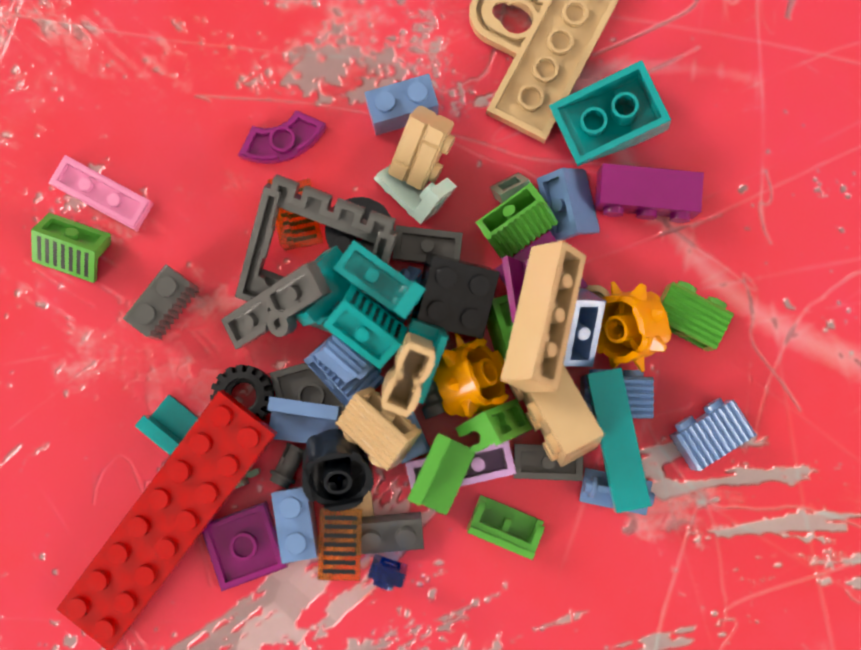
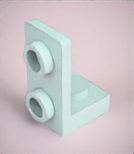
[374,165,457,225]

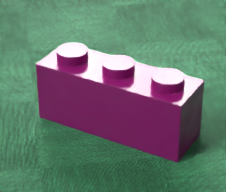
[595,163,704,223]

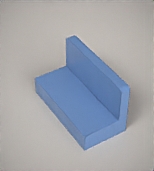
[537,168,600,242]
[267,397,342,444]

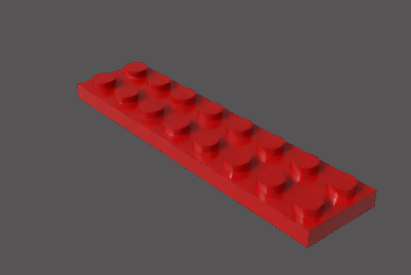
[57,390,278,650]

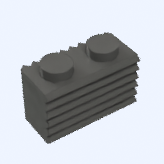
[123,264,199,340]

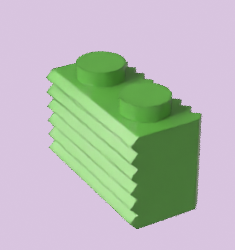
[475,183,558,259]
[660,281,734,352]

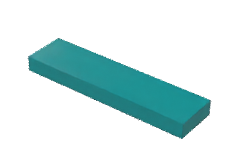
[585,368,651,513]

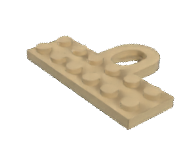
[469,0,619,143]

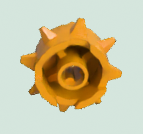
[596,281,672,372]
[433,333,509,418]

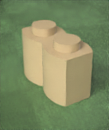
[382,332,435,417]

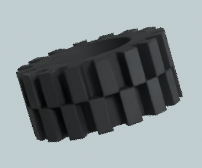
[210,365,274,421]

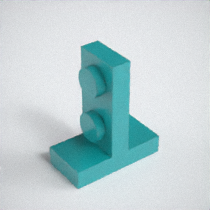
[333,240,426,319]

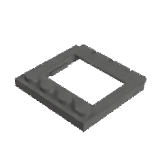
[235,174,399,334]

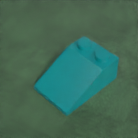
[549,60,671,166]

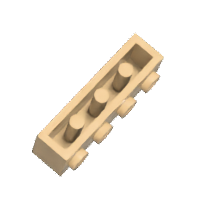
[501,241,586,392]

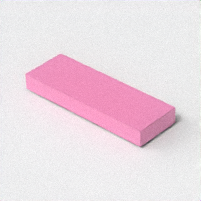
[48,155,154,232]

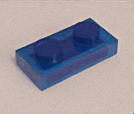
[367,554,408,591]

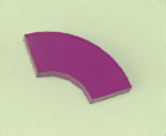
[238,110,327,164]

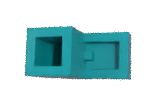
[295,246,358,326]

